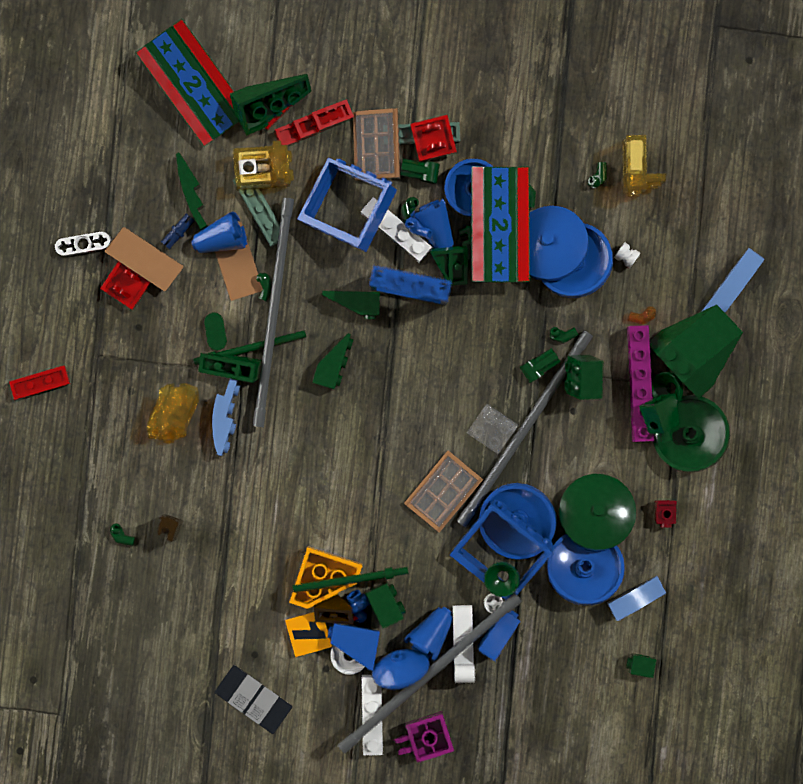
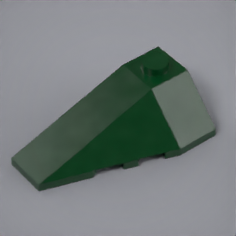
[230,74,312,136]

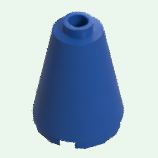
[409,198,454,248]
[192,211,247,253]
[404,607,453,662]

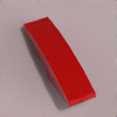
[274,99,354,149]

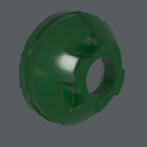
[651,372,683,403]
[484,562,519,597]

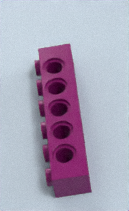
[627,325,654,442]

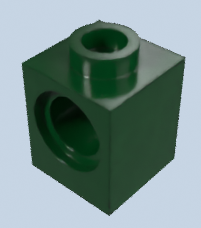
[626,653,657,678]

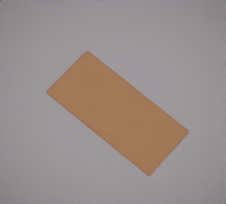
[215,222,263,301]
[105,227,183,291]

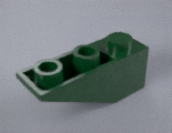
[312,333,354,389]

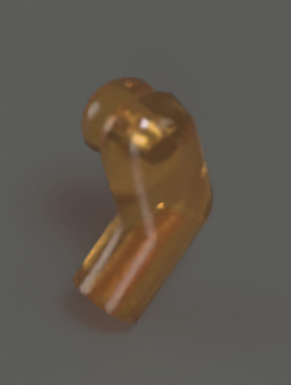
[628,306,656,325]

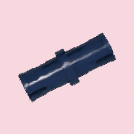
[161,213,195,249]

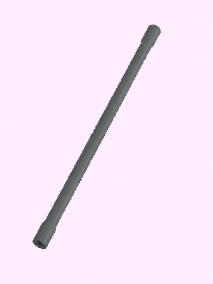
[252,198,294,428]
[457,330,593,527]
[338,593,522,754]

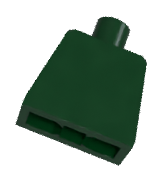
[639,394,679,442]

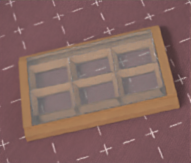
[353,108,400,181]
[404,451,483,533]

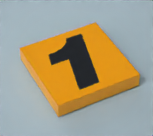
[285,612,333,657]

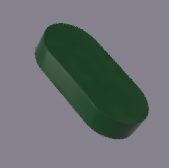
[204,312,227,351]

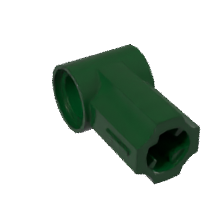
[400,159,440,184]
[519,348,561,383]

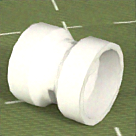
[614,242,640,268]
[484,593,503,613]

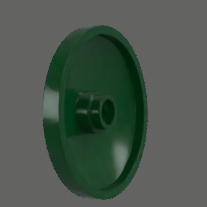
[653,395,730,472]
[559,474,636,551]

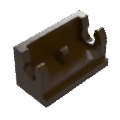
[158,514,183,542]

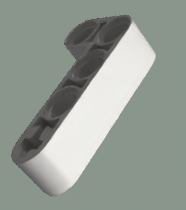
[453,605,475,683]

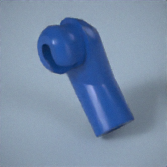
[405,217,433,238]

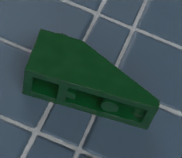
[322,291,380,320]
[198,353,262,383]

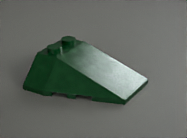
[649,304,744,399]

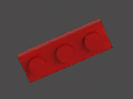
[9,365,71,400]

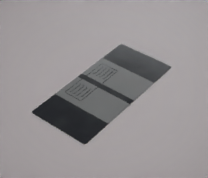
[214,665,292,734]

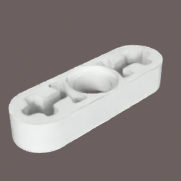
[55,232,111,256]

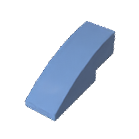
[607,576,666,621]

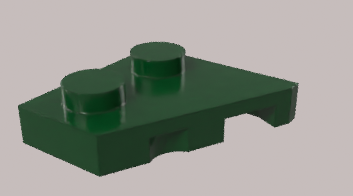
[430,246,468,286]

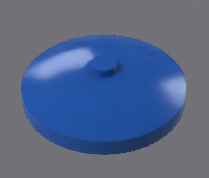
[530,206,589,281]
[542,223,613,298]
[479,483,556,559]
[547,534,624,606]

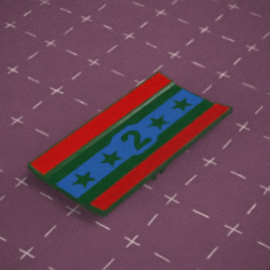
[135,19,239,147]
[471,166,530,282]

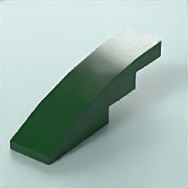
[176,152,208,230]

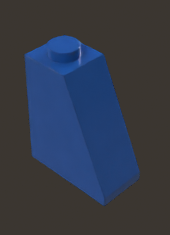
[477,610,520,661]
[328,623,380,670]

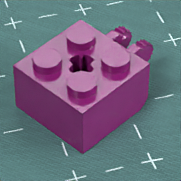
[394,711,454,762]

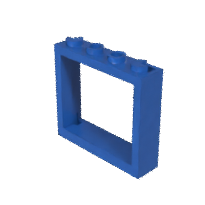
[297,158,397,252]
[370,266,451,305]
[450,499,555,600]

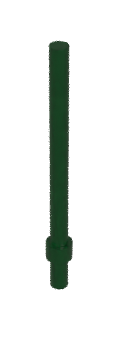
[193,330,307,366]
[293,566,409,593]

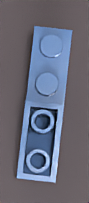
[212,378,241,456]

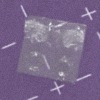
[467,404,518,454]

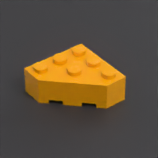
[289,546,363,609]

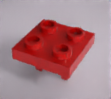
[410,115,457,162]
[100,261,151,310]

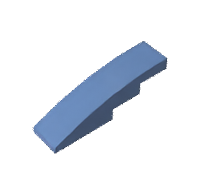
[702,248,764,312]

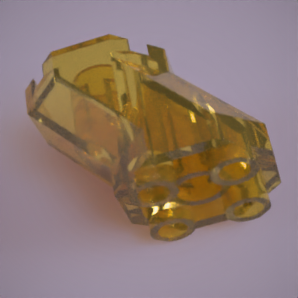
[147,383,199,444]

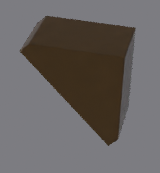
[314,594,354,624]

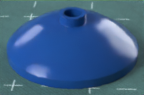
[444,159,493,216]
[372,649,429,689]

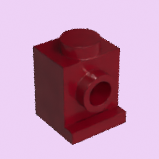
[655,500,677,528]

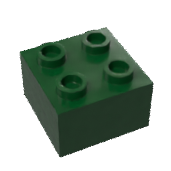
[565,355,603,400]
[366,581,406,629]

